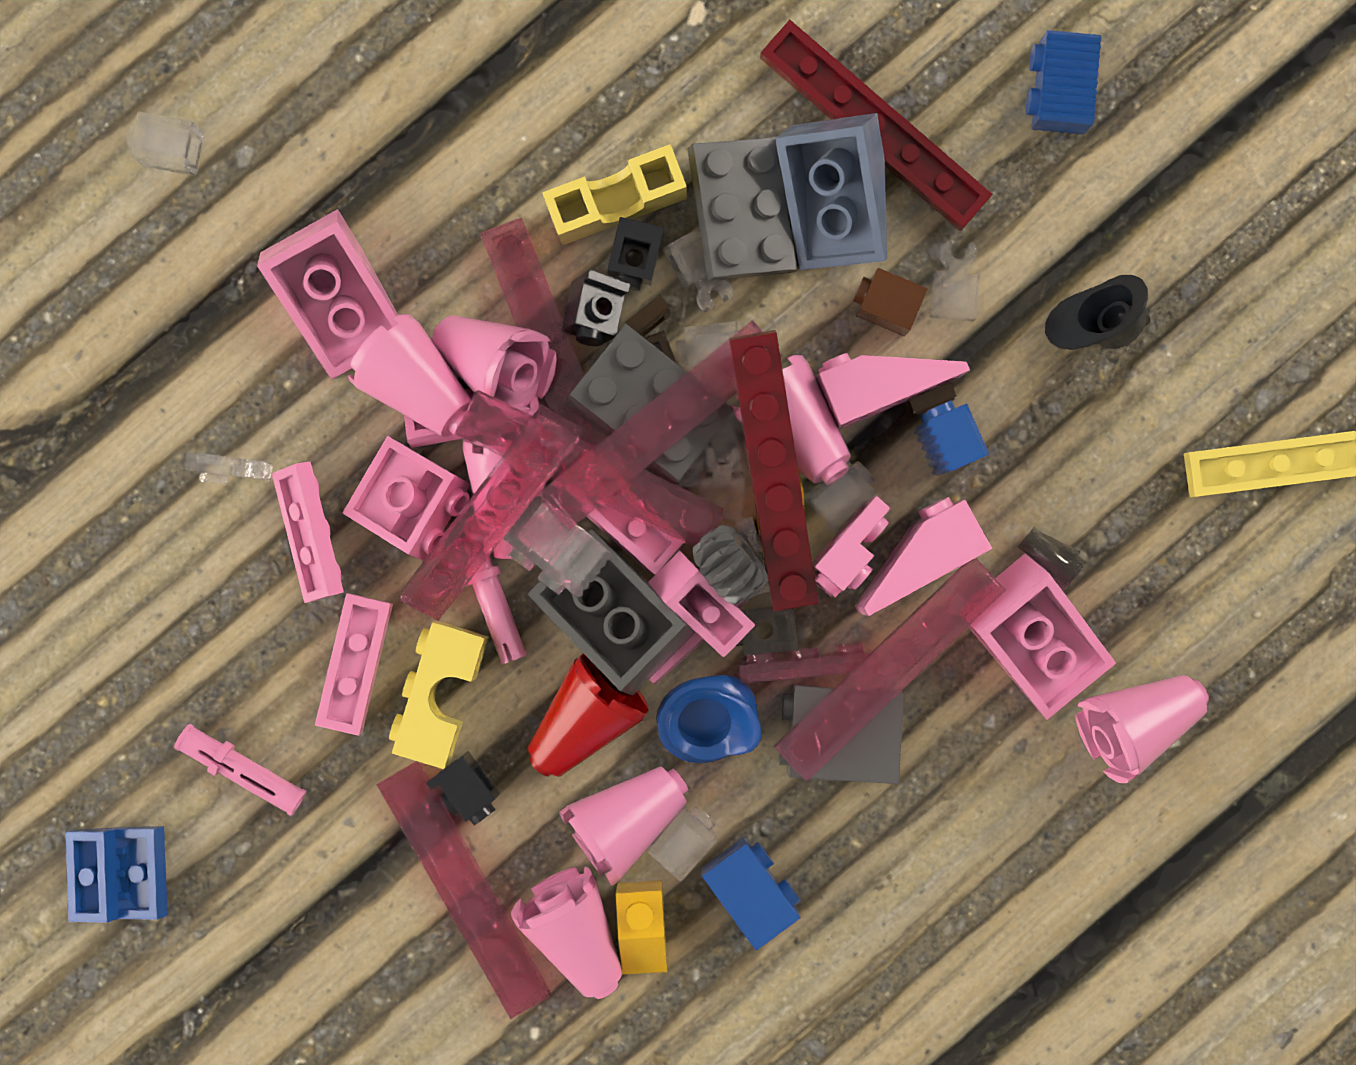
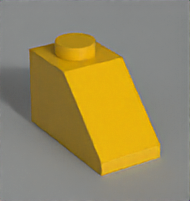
[616,880,667,974]

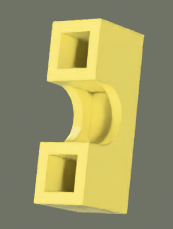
[542,144,687,246]
[389,621,490,769]

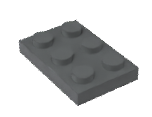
[687,138,797,281]

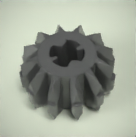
[693,525,768,605]

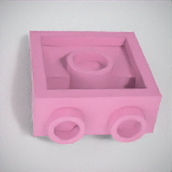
[342,436,471,562]
[812,496,891,598]

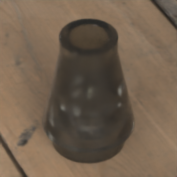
[1018,526,1087,590]

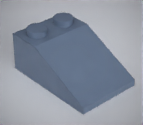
[775,113,887,270]

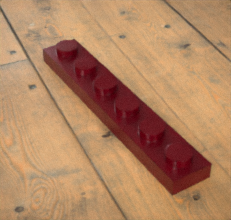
[760,19,993,231]
[728,330,819,611]

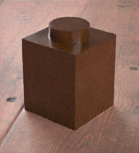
[853,268,928,337]

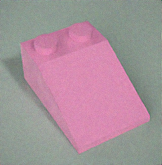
[257,209,398,380]
[816,353,970,430]
[855,497,992,616]
[956,553,1116,720]

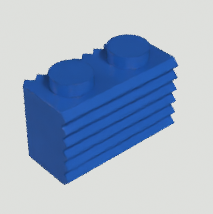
[1025,30,1102,135]
[914,400,989,476]

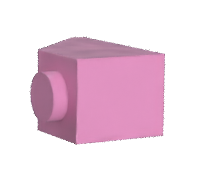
[648,550,755,658]

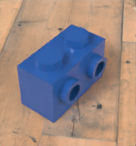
[701,836,801,951]

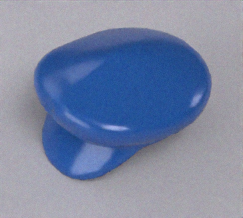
[656,675,762,763]

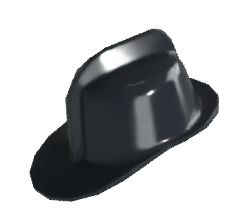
[1045,275,1150,350]

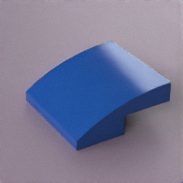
[65,826,167,923]

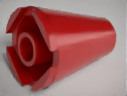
[528,653,649,777]

